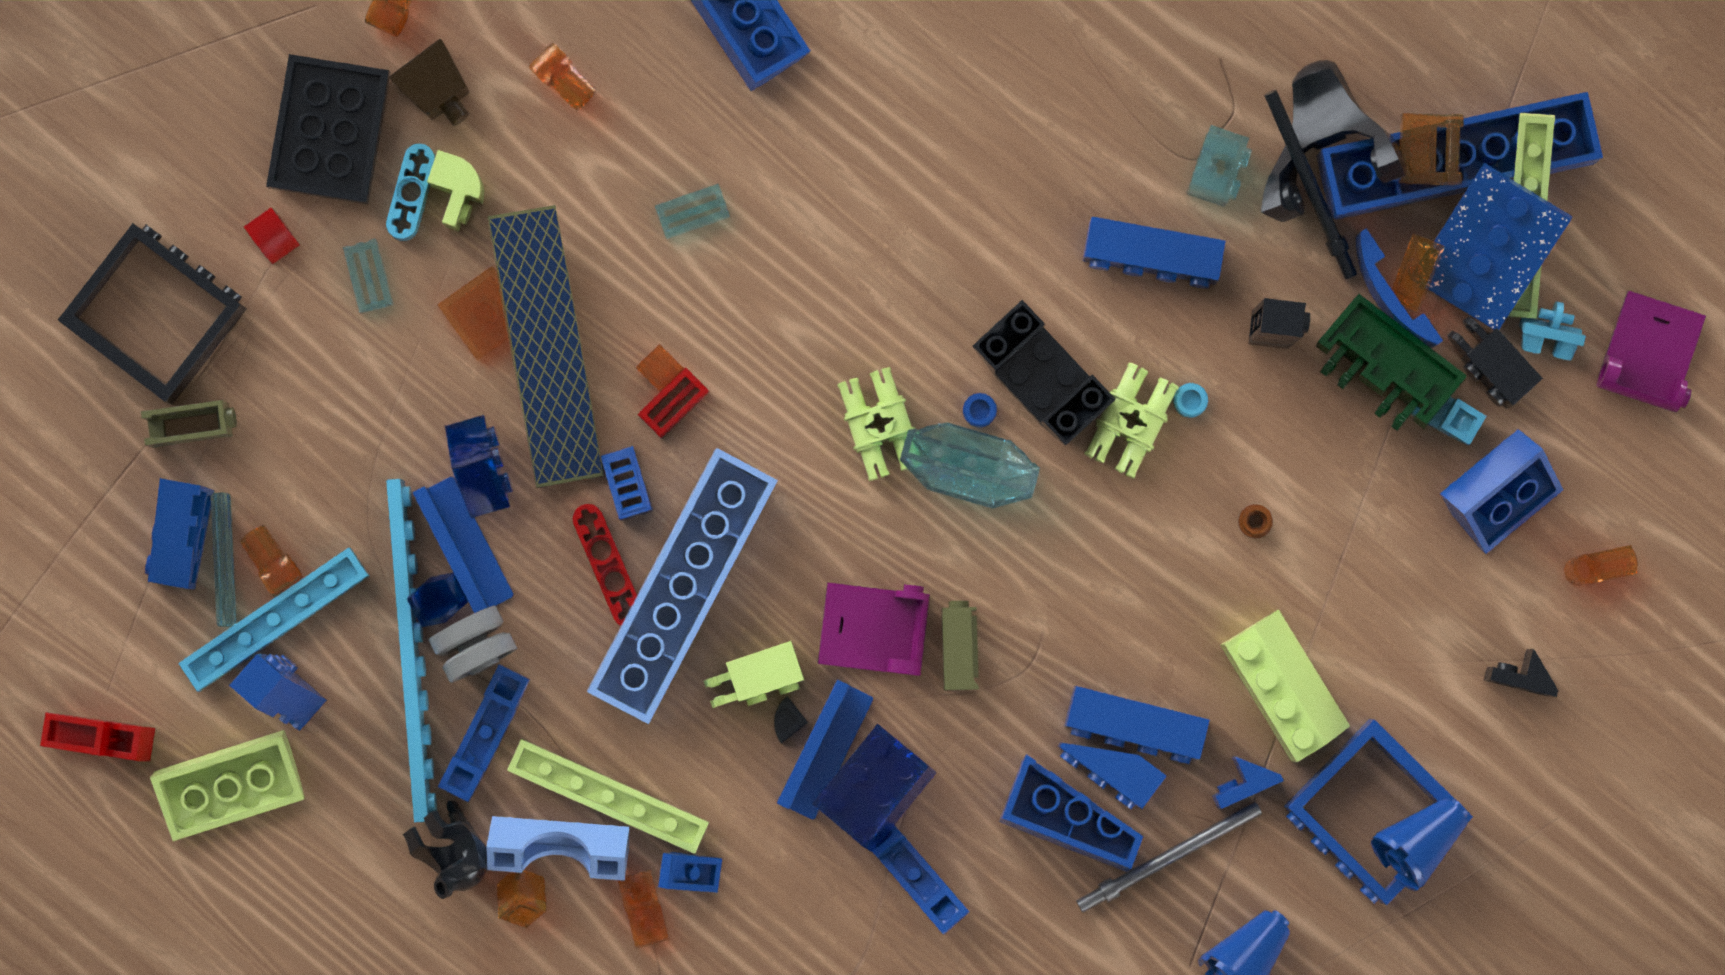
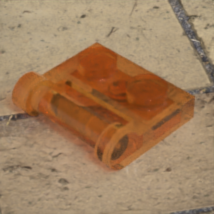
[1399,113,1464,185]

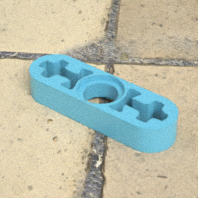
[386,144,436,241]

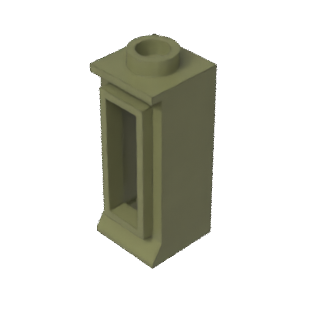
[141,400,237,448]
[942,601,979,690]

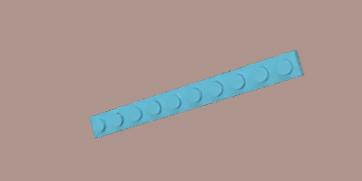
[386,479,437,823]

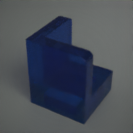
[407,572,468,627]

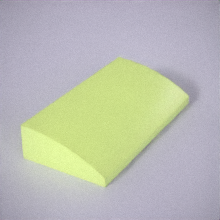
[150,730,305,841]

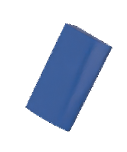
[691,0,811,91]

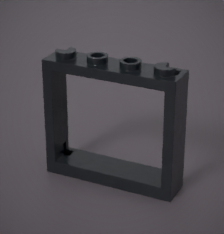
[58,223,247,405]

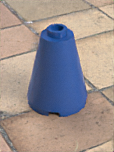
[1371,798,1468,891]
[1198,910,1290,975]

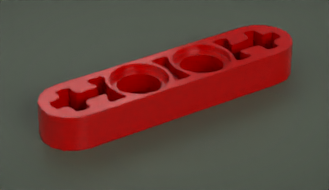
[572,504,637,626]

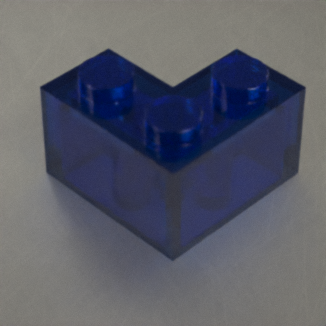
[445,415,513,518]

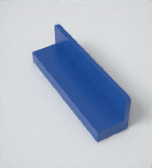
[412,477,514,613]
[777,680,873,820]

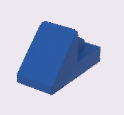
[1212,756,1284,809]
[658,852,722,893]

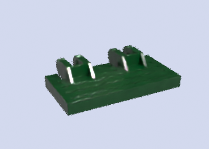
[1316,294,1467,431]

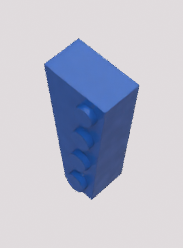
[999,754,1143,872]

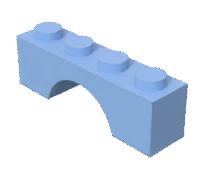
[486,816,629,881]

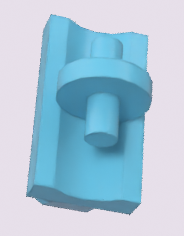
[1519,301,1586,361]

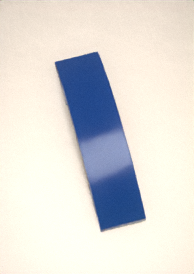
[1355,228,1443,349]
[438,664,530,802]
[855,809,969,935]

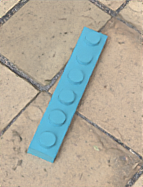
[178,548,370,692]

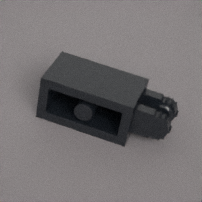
[1447,316,1543,409]

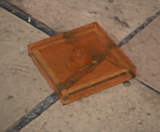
[437,266,508,361]

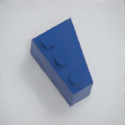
[145,478,214,590]
[229,653,327,731]

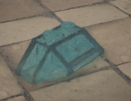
[900,422,1040,509]

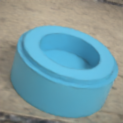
[1173,383,1208,418]

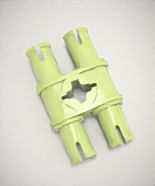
[1084,363,1179,478]
[837,367,922,481]

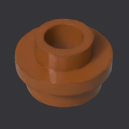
[1238,504,1273,539]

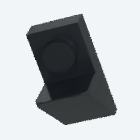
[1484,649,1559,697]

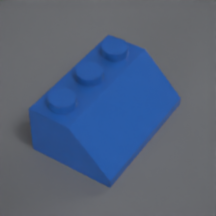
[1440,429,1564,554]

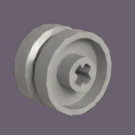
[428,605,518,683]

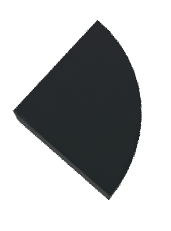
[774,696,808,744]

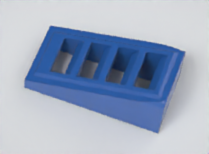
[601,446,653,521]

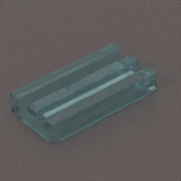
[655,183,730,239]
[343,238,394,313]

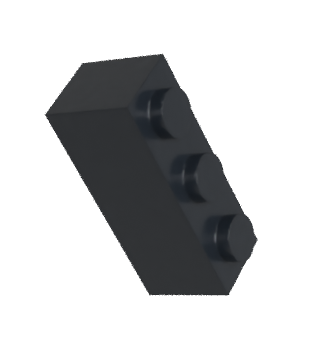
[1248,298,1310,349]

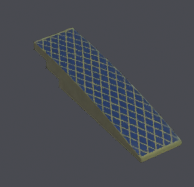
[487,205,604,488]

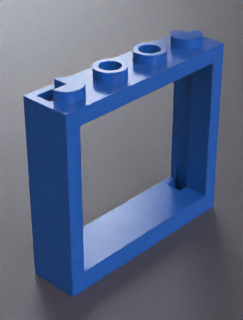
[1284,719,1473,905]

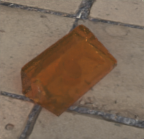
[1391,233,1445,312]

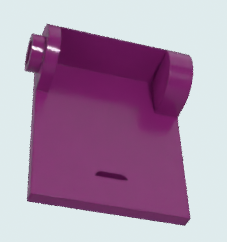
[1597,290,1706,413]
[817,582,930,676]

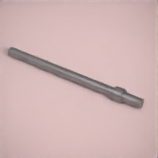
[1076,802,1262,913]

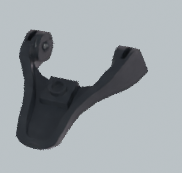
[1261,60,1406,222]

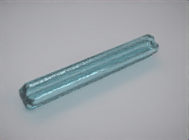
[211,492,236,627]

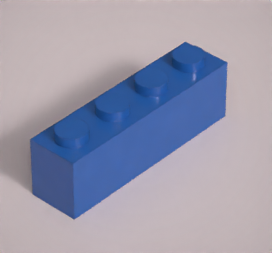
[1082,217,1226,289]
[1064,686,1210,764]

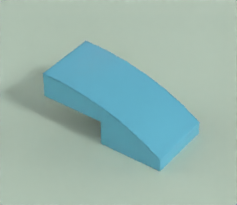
[1412,397,1487,445]

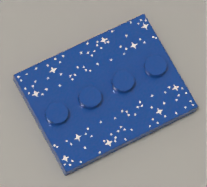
[1410,163,1573,330]

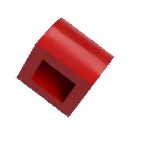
[244,207,300,264]

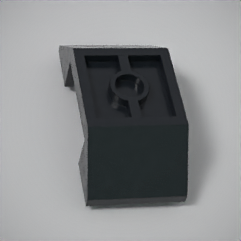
[972,300,1116,446]

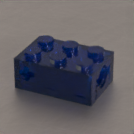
[812,724,937,852]

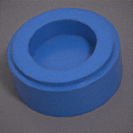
[963,393,997,428]

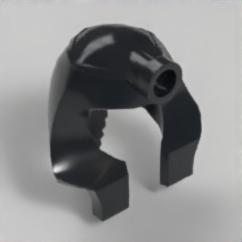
[403,801,487,899]

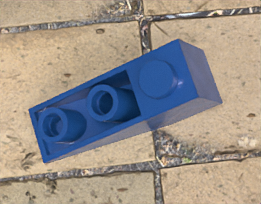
[1057,742,1166,810]

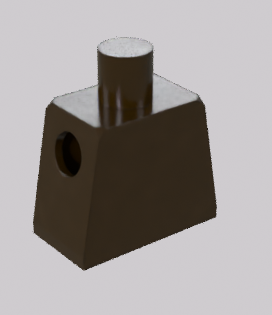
[389,39,469,126]

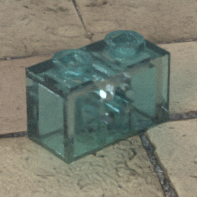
[1186,125,1252,207]

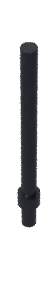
[1264,90,1357,279]

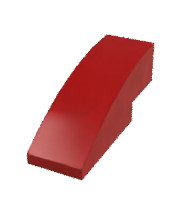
[40,712,156,762]

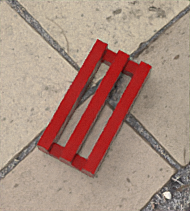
[637,367,710,439]

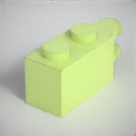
[704,641,804,708]

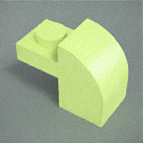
[427,150,484,231]

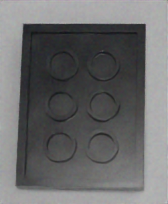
[266,54,391,204]

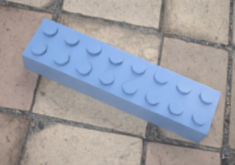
[587,448,778,724]

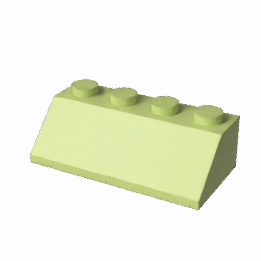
[1220,610,1350,762]

